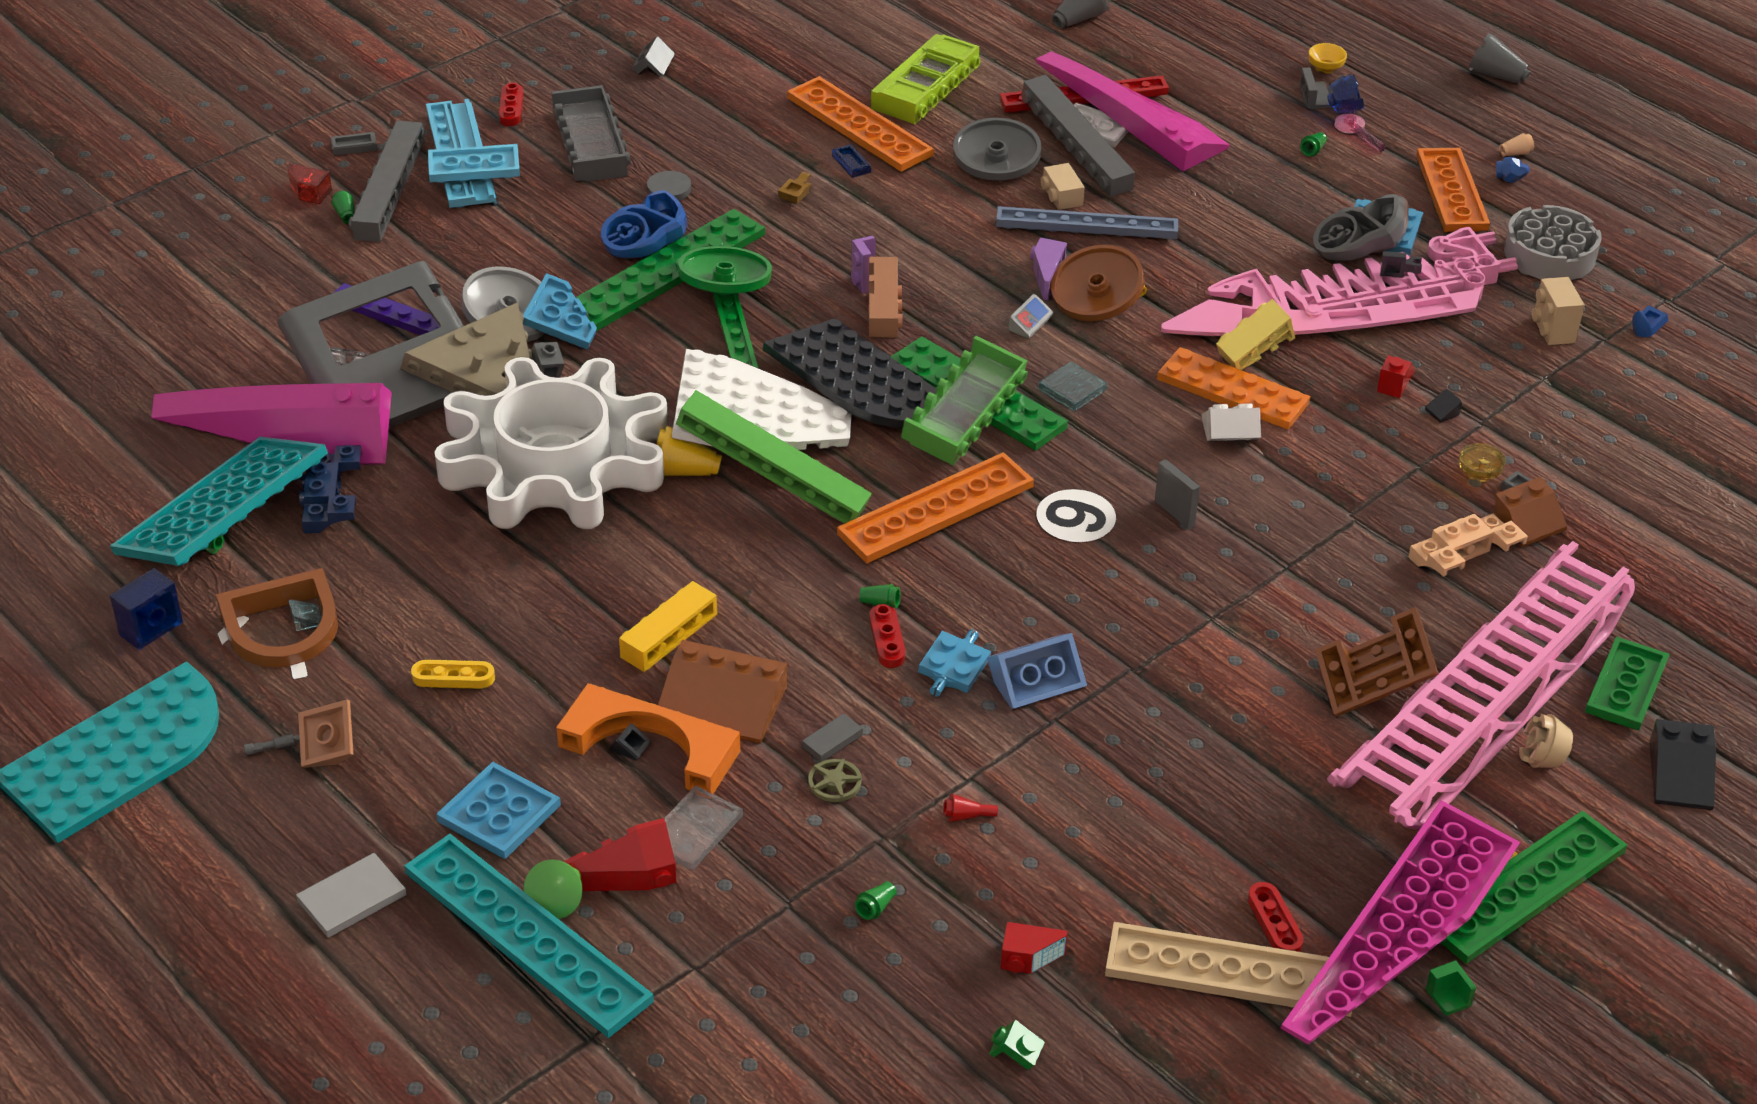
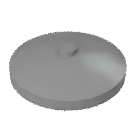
[461,266,546,342]

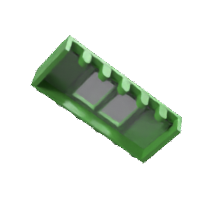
[901,336,1028,465]

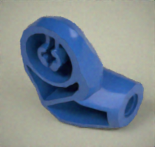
[601,190,687,259]

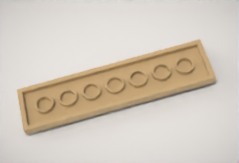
[1105,922,1352,1017]

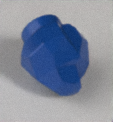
[1496,157,1530,183]

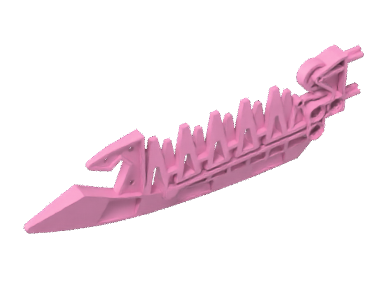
[1161,227,1518,336]

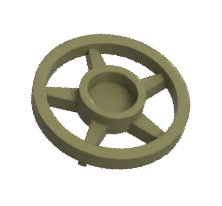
[808,758,862,802]

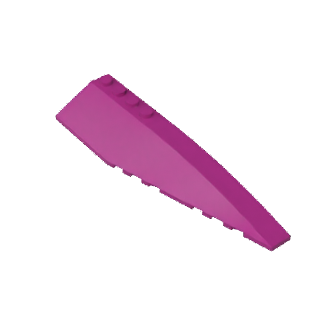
[1280,800,1520,1045]

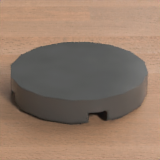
[647,171,691,201]

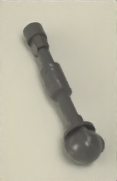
[244,734,300,756]

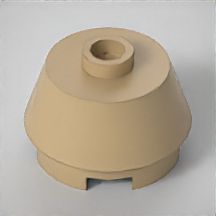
[1519,714,1573,768]

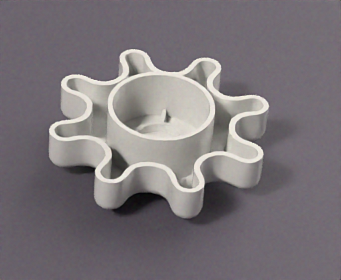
[435,357,668,529]

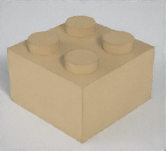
[1532,277,1584,345]

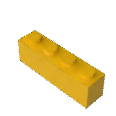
[619,581,717,672]

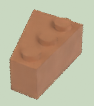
[869,257,903,338]

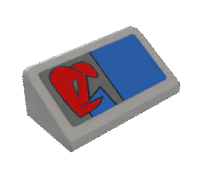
[1009,294,1053,339]

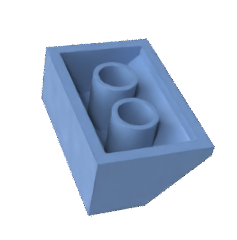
[987,633,1087,709]

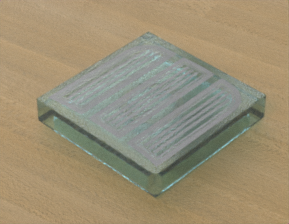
[1038,361,1107,411]

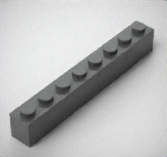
[1021,75,1135,197]
[349,121,424,242]

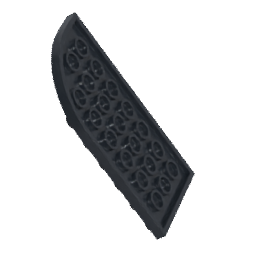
[763,318,965,429]

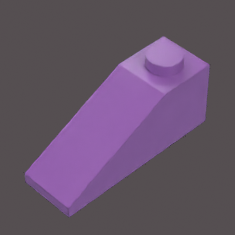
[1030,237,1067,300]

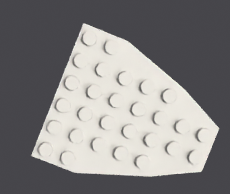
[671,349,851,450]

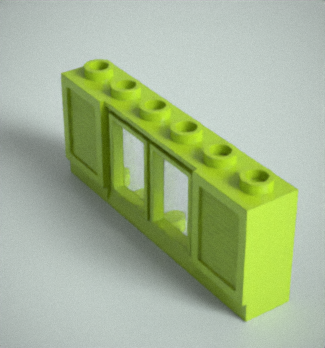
[871,34,980,124]

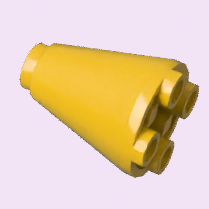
[657,426,722,476]

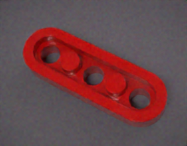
[499,82,524,126]
[869,604,905,668]
[1248,882,1304,952]

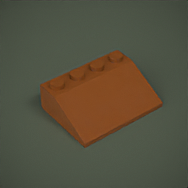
[658,640,787,744]

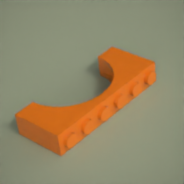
[556,683,740,797]

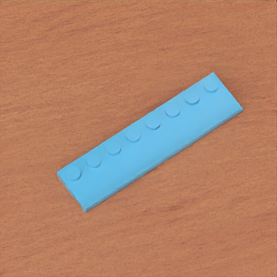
[426,99,497,208]

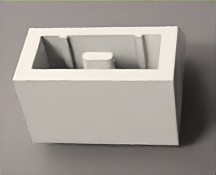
[1202,404,1261,441]

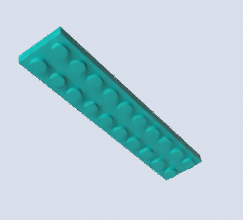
[404,834,654,1038]

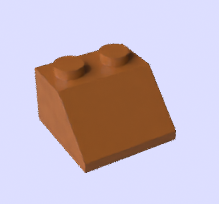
[1495,476,1567,548]

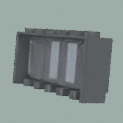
[551,85,631,182]

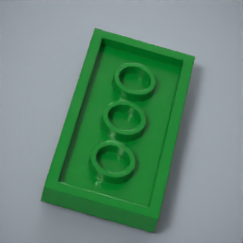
[1585,636,1670,731]

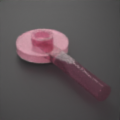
[1334,114,1386,152]

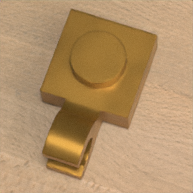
[778,172,812,204]

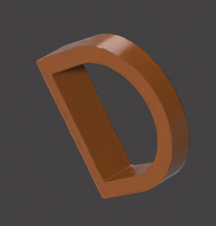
[216,568,338,667]

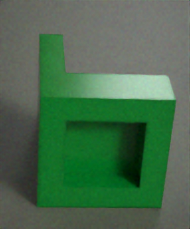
[1425,960,1476,1016]

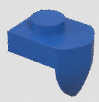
[1632,305,1668,337]

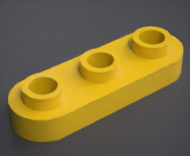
[411,660,495,689]

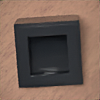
[1425,389,1462,423]
[609,723,652,761]

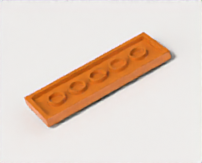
[1416,148,1490,233]
[1157,347,1311,430]

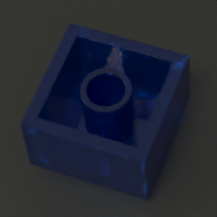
[110,568,183,650]

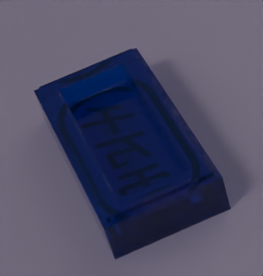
[832,144,872,178]

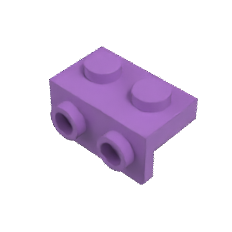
[851,236,876,294]

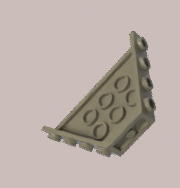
[400,302,532,396]

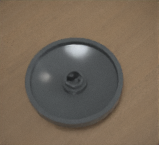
[953,118,1041,180]

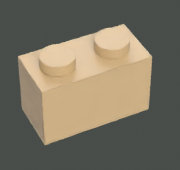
[1041,163,1085,210]

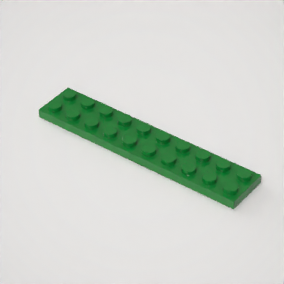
[575,209,765,331]

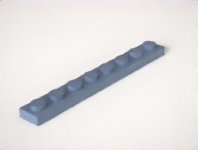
[996,206,1178,239]

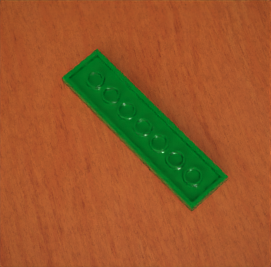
[891,336,1068,451]
[1440,810,1627,964]

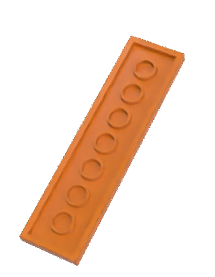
[787,76,934,172]
[837,452,1034,564]

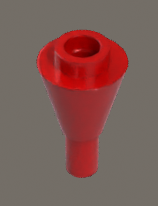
[943,793,998,822]

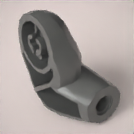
[1313,194,1409,261]

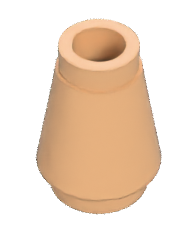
[1499,133,1534,157]

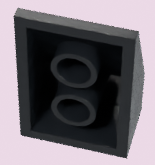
[1649,719,1716,810]

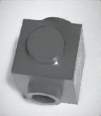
[531,342,565,378]

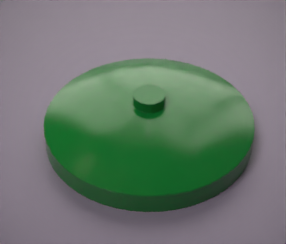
[678,246,772,293]

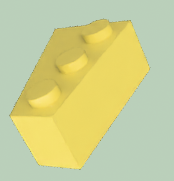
[1216,299,1295,370]

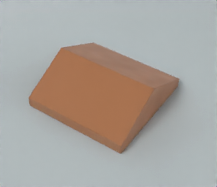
[298,700,353,768]

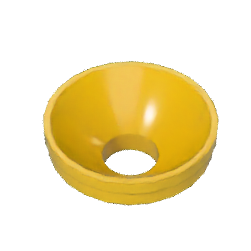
[1308,43,1347,73]

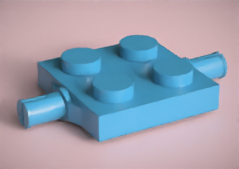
[918,629,991,697]

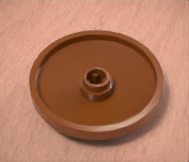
[1051,245,1145,321]

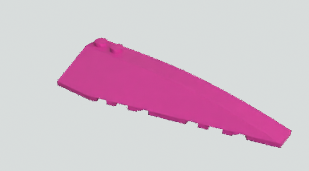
[1036,51,1229,171]

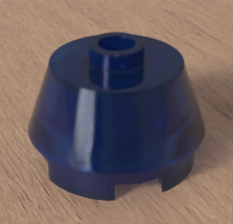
[1327,74,1364,114]

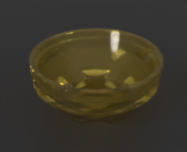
[1459,443,1506,482]

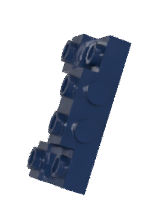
[299,445,362,533]

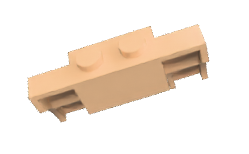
[1409,514,1528,577]

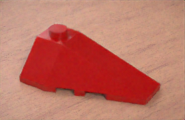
[563,818,677,891]

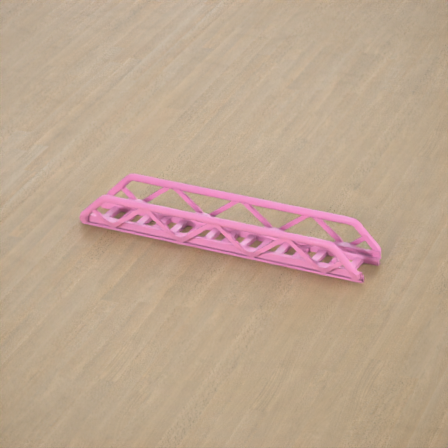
[1327,541,1635,831]

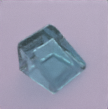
[288,600,321,631]

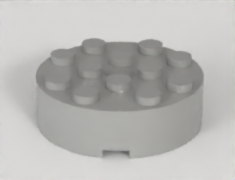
[1504,205,1601,280]

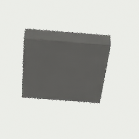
[1155,459,1200,529]

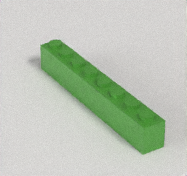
[676,390,872,524]

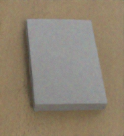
[296,853,406,938]

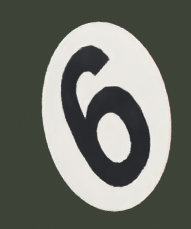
[1037,489,1116,542]

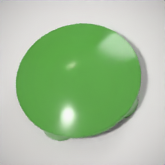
[524,860,582,919]

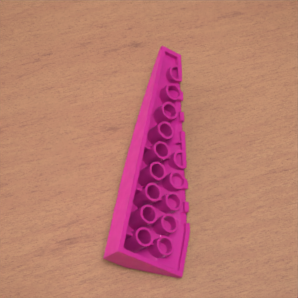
[151,383,392,465]

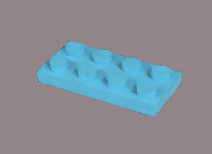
[428,144,520,183]

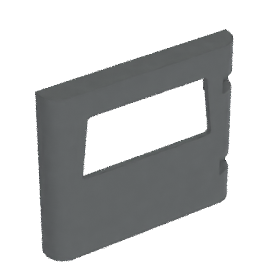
[277,261,464,428]

